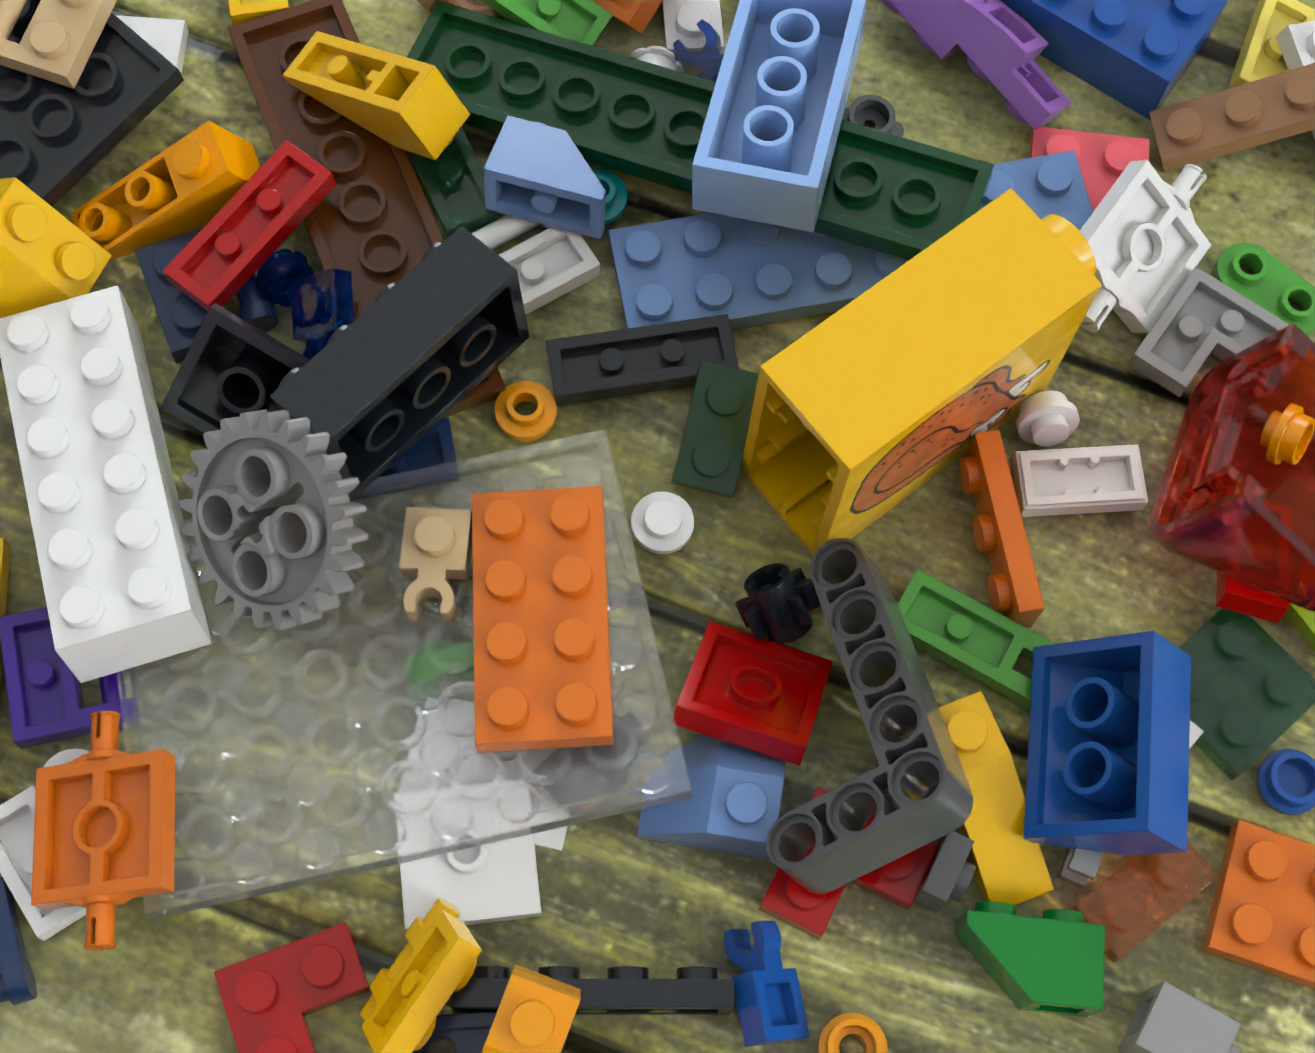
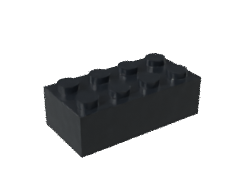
[270,226,529,502]

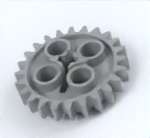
[178,409,368,630]

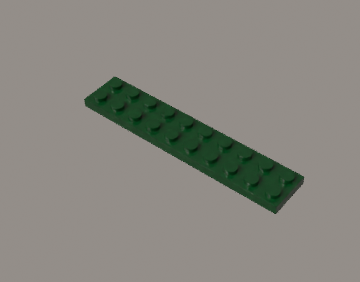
[407,1,994,260]

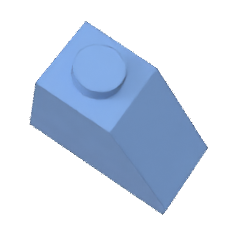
[483,115,606,239]

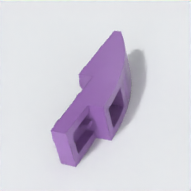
[881,0,1071,130]

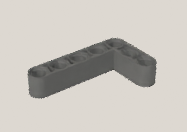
[766,538,973,894]

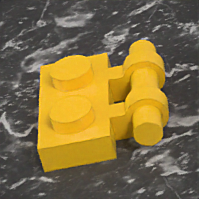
[359,898,482,1053]

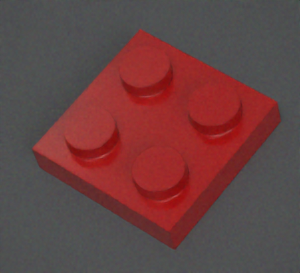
[671,621,833,766]

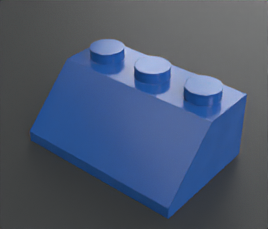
[1024,631,1191,856]

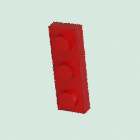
[163,140,337,311]

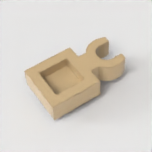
[399,507,472,623]

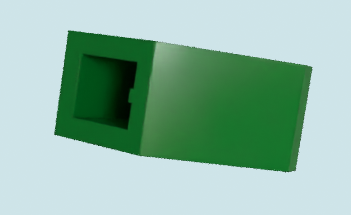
[955,902,1105,1017]

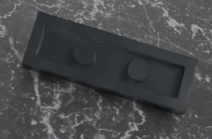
[546,314,739,406]

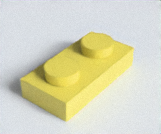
[1228,0,1315,88]

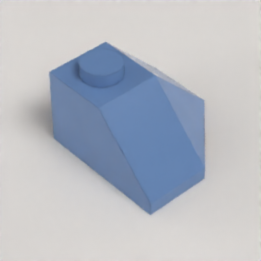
[637,734,786,860]

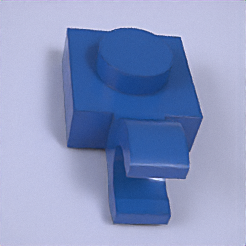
[724,921,810,1047]

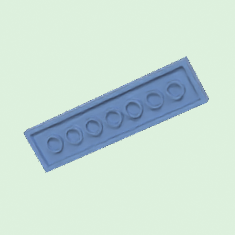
[608,151,1093,330]

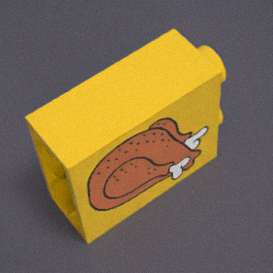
[740,188,1102,556]

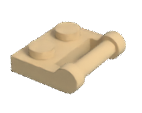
[0,0,117,89]

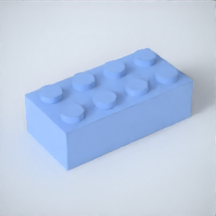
[692,0,867,233]

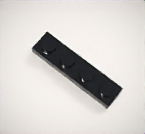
[451,966,734,1015]

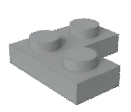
[1128,267,1300,397]

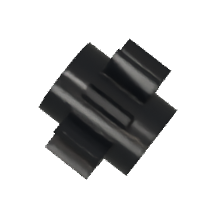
[735,563,821,644]

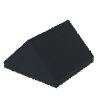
[161,303,310,433]

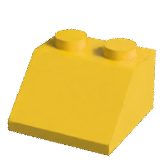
[0,177,112,318]

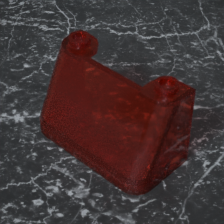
[1148,323,1315,611]

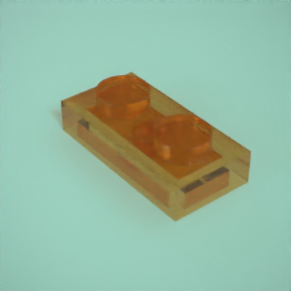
[1069,840,1219,963]

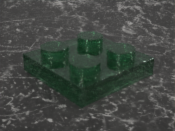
[1179,608,1315,781]

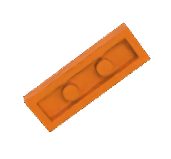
[959,430,1045,628]

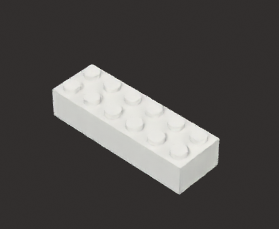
[0,285,212,683]

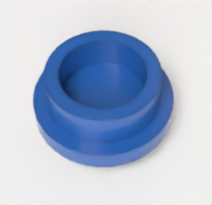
[1256,749,1315,815]

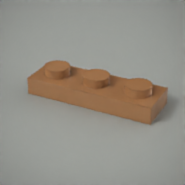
[1149,63,1315,173]

